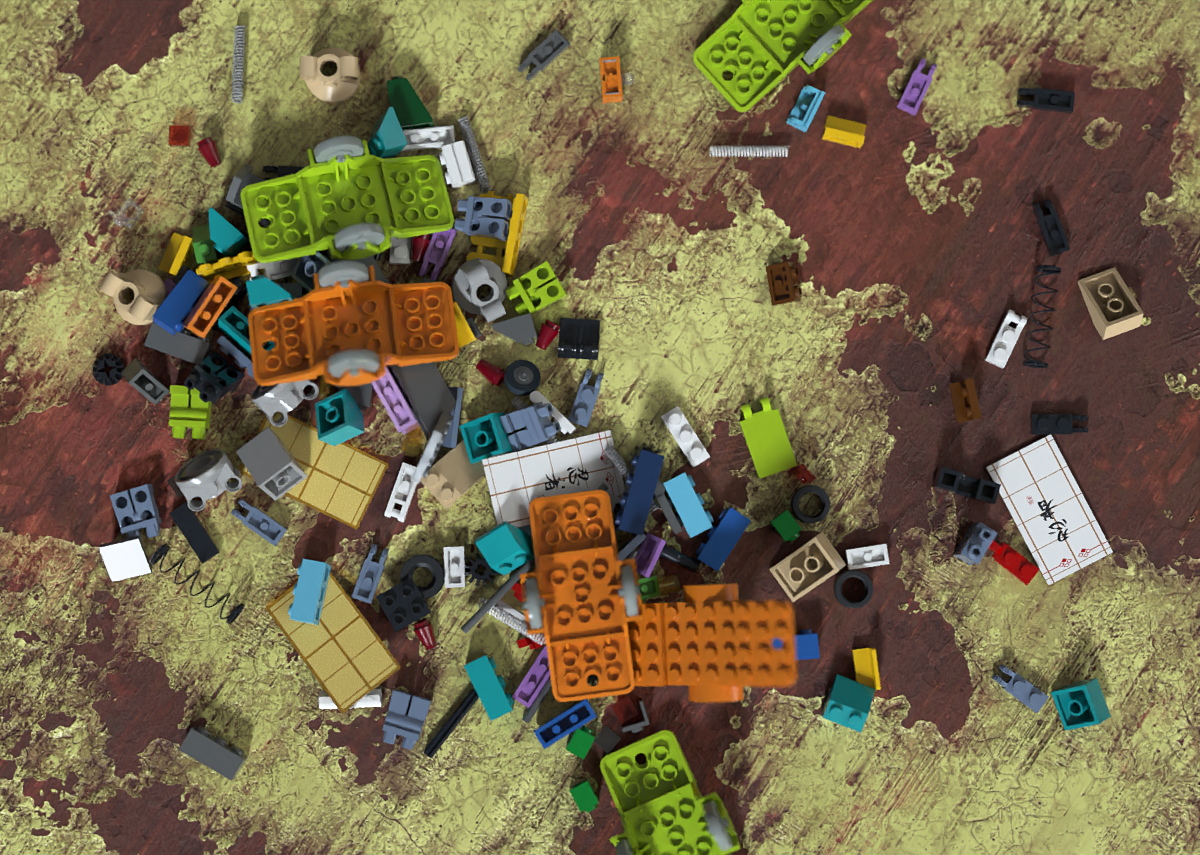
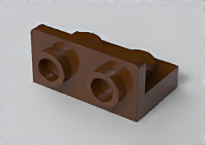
[766,261,802,306]
[949,378,982,423]

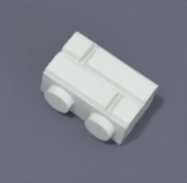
[439,140,476,188]

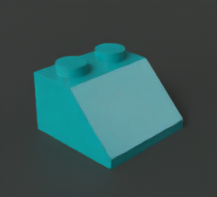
[367,107,408,159]
[209,207,250,257]
[246,275,296,308]
[315,389,365,446]
[460,412,513,464]
[475,521,535,575]
[822,674,875,733]
[1051,678,1111,731]

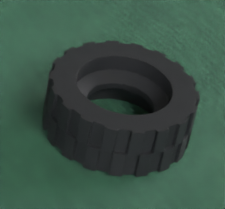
[400,554,445,599]

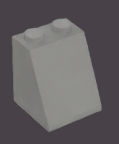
[236,427,308,501]

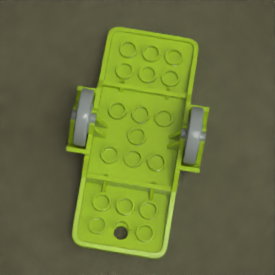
[693,0,873,112]
[241,136,454,263]
[600,729,740,855]

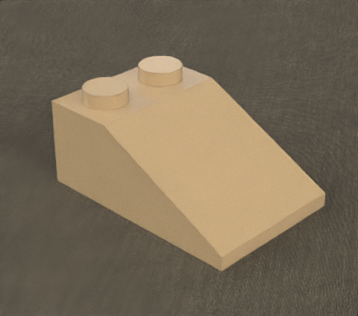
[1078,267,1144,340]
[420,440,486,509]
[769,532,846,602]

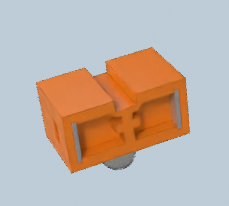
[599,56,635,103]

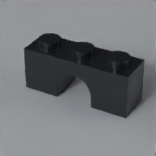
[932,467,1001,505]

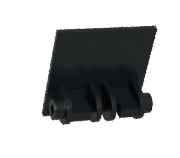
[558,318,600,360]
[376,577,431,632]

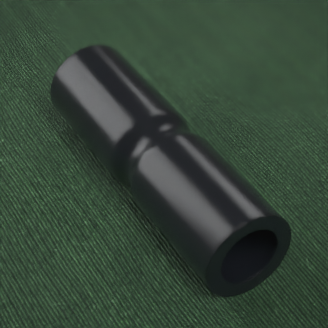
[660,545,700,573]

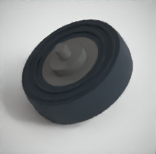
[504,360,541,396]

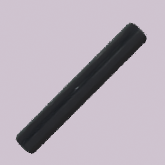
[424,689,479,758]

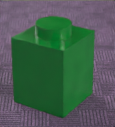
[769,510,802,542]
[566,725,595,760]
[569,778,599,813]

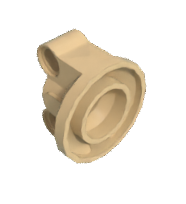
[300,47,361,103]
[99,269,168,325]

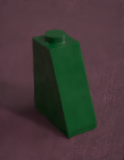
[387,76,435,130]

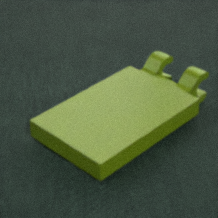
[739,397,798,479]

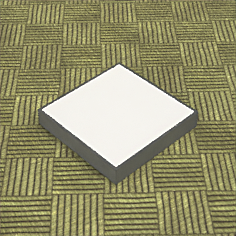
[99,535,152,582]

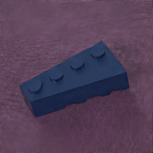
[614,450,665,536]

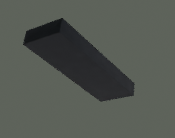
[169,502,221,564]

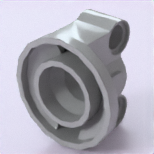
[451,258,508,323]
[251,380,319,427]
[174,448,242,511]

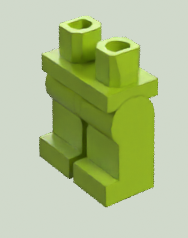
[505,261,567,316]
[169,385,212,440]

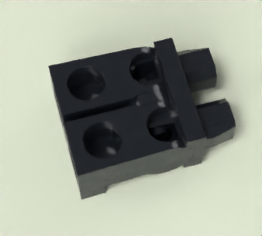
[184,351,245,404]

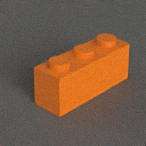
[182,275,238,338]

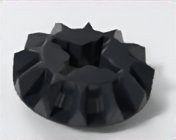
[92,354,125,386]

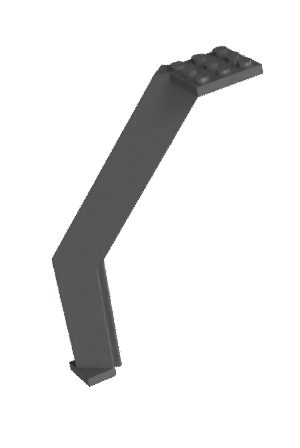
[225,164,456,483]

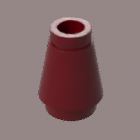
[197,137,222,168]
[410,234,431,262]
[535,319,561,350]
[476,359,505,386]
[413,618,437,650]

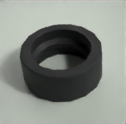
[791,485,831,524]
[833,570,873,609]

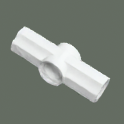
[318,689,382,709]

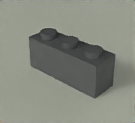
[144,323,213,365]
[179,726,248,781]

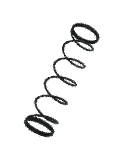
[1022,265,1062,368]
[149,543,245,625]

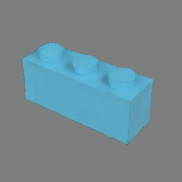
[663,473,714,538]
[289,559,331,625]

